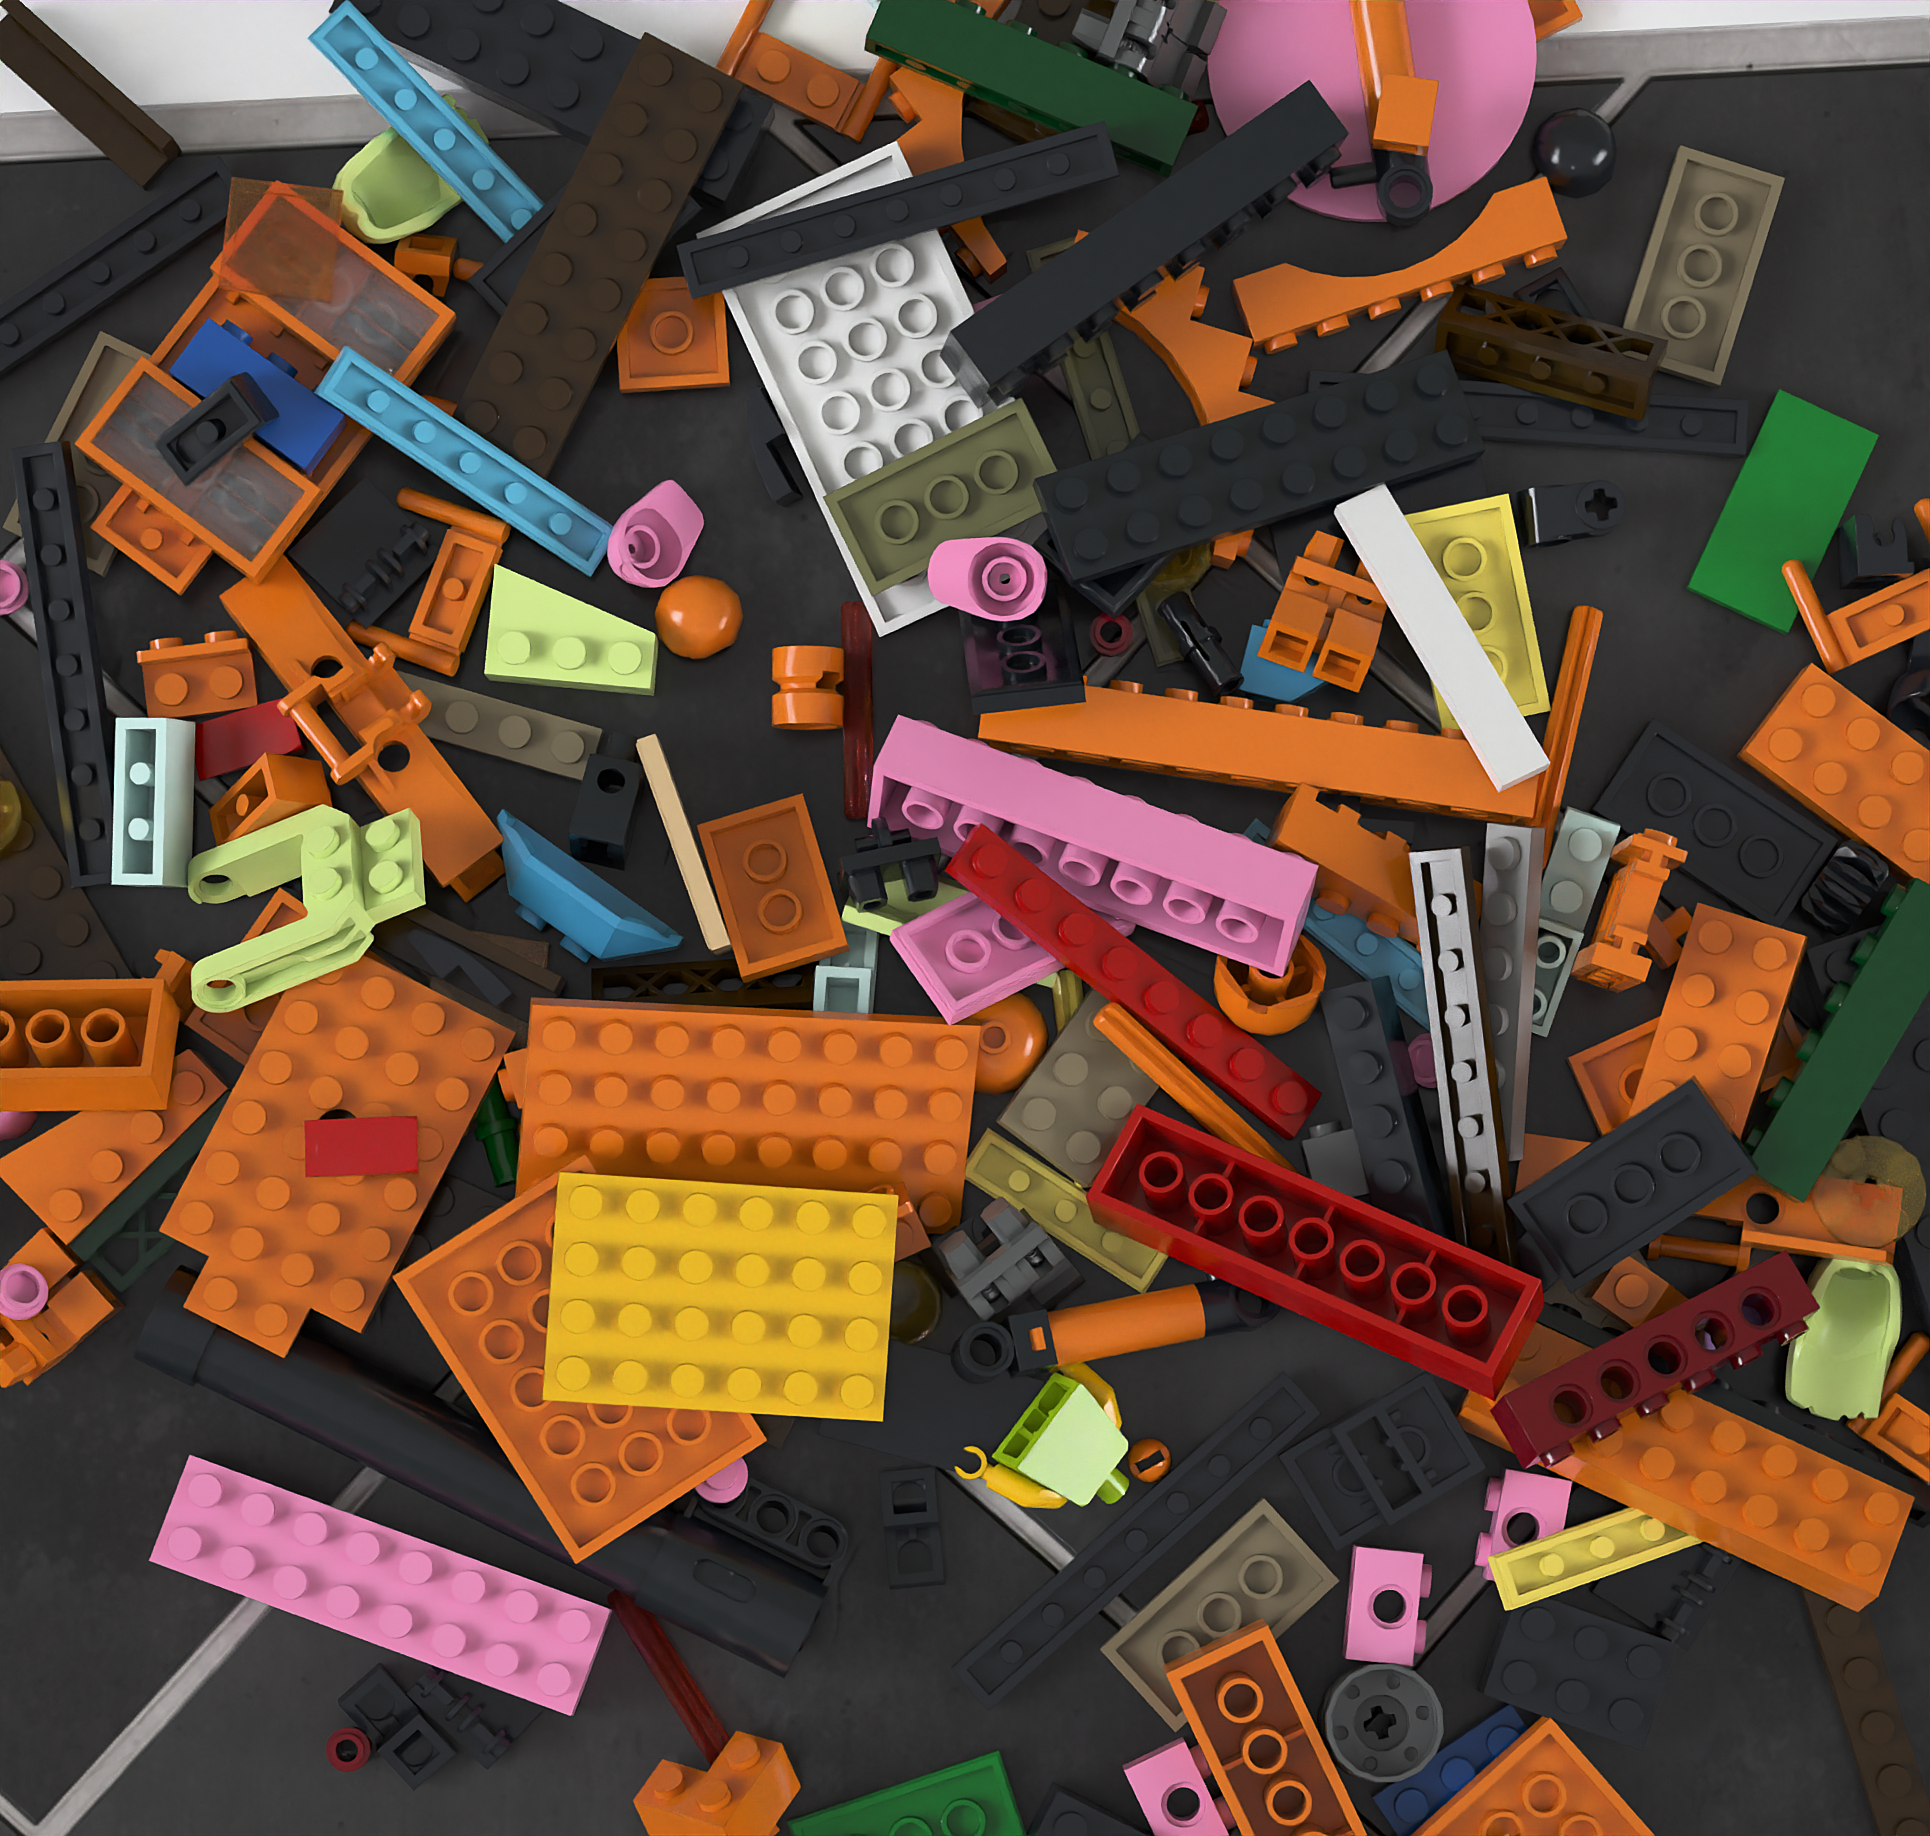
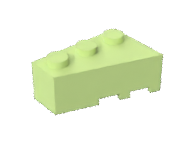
[484,564,659,696]

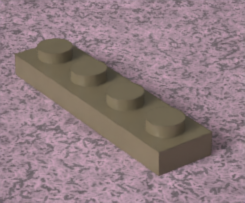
[395,670,604,782]

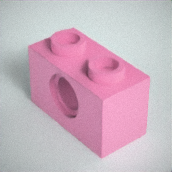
[1475,1467,1572,1581]
[1342,1544,1432,1666]
[1122,1737,1237,1836]

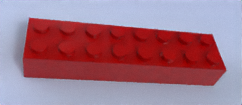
[1086,1103,1545,1401]

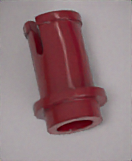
[1089,613,1133,657]
[326,1727,372,1772]

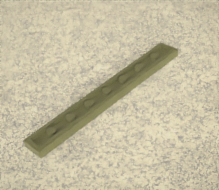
[1025,236,1206,669]

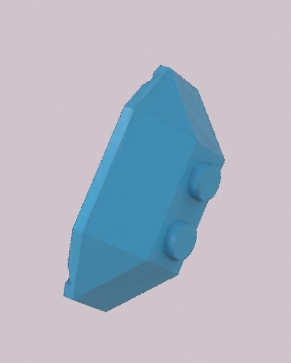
[496,809,686,963]

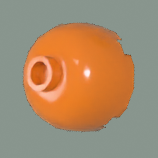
[1213,934,1327,1036]
[966,991,1049,1096]

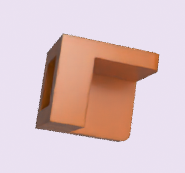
[1372,73,1439,156]

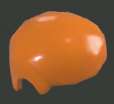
[654,575,744,659]

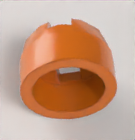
[1127,1438,1172,1483]

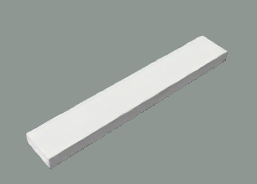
[1334,484,1550,793]

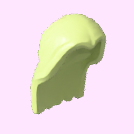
[332,93,490,244]
[1785,1258,1902,1421]

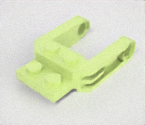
[187,804,426,1013]

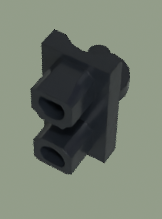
[836,817,941,913]

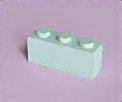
[112,718,195,888]

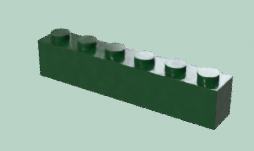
[864,0,1198,178]
[1741,878,1930,1203]

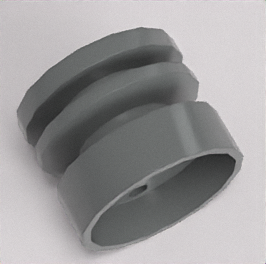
[1317,1664,1444,1782]

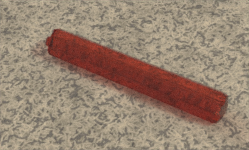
[841,601,874,819]
[607,1589,730,1767]

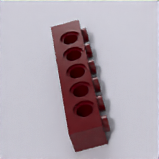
[1490,1250,1820,1469]

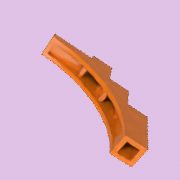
[888,0,1012,285]
[1073,229,1276,569]

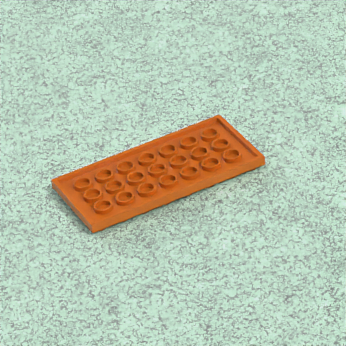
[515,997,981,1234]

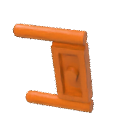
[715,0,900,144]
[345,487,511,677]
[1781,498,1930,675]
[1845,1332,1930,1485]

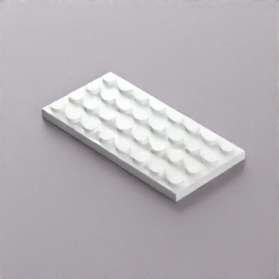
[696,141,1048,637]

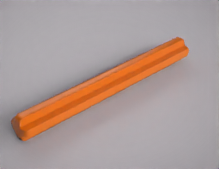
[1525,605,1603,872]
[1093,1002,1304,1176]

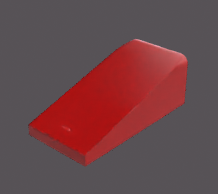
[195,698,307,781]
[304,1116,419,1177]

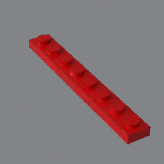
[944,823,1323,1140]

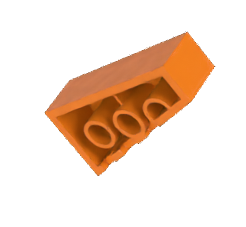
[1264,781,1483,953]
[0,1049,233,1246]

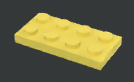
[1404,494,1551,732]

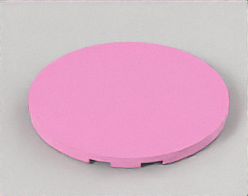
[1207,0,1537,223]

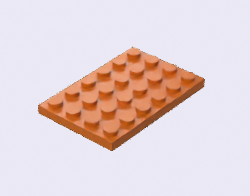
[392,1154,767,1564]

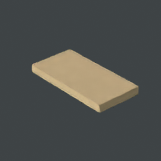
[636,734,733,957]

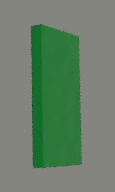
[1686,389,1879,635]
[787,1749,1027,1836]

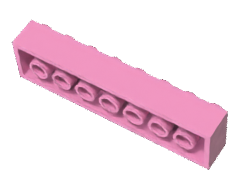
[867,714,1319,977]
[149,1455,613,1716]

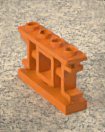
[1569,828,1688,993]

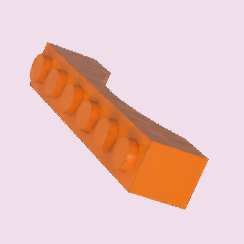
[1230,176,1567,355]

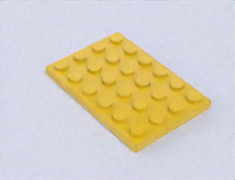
[542,1172,899,1422]

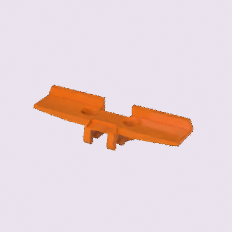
[219,554,503,888]
[1515,1133,1903,1274]

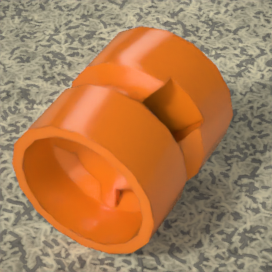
[772,646,844,730]

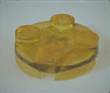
[1811,1136,1926,1249]

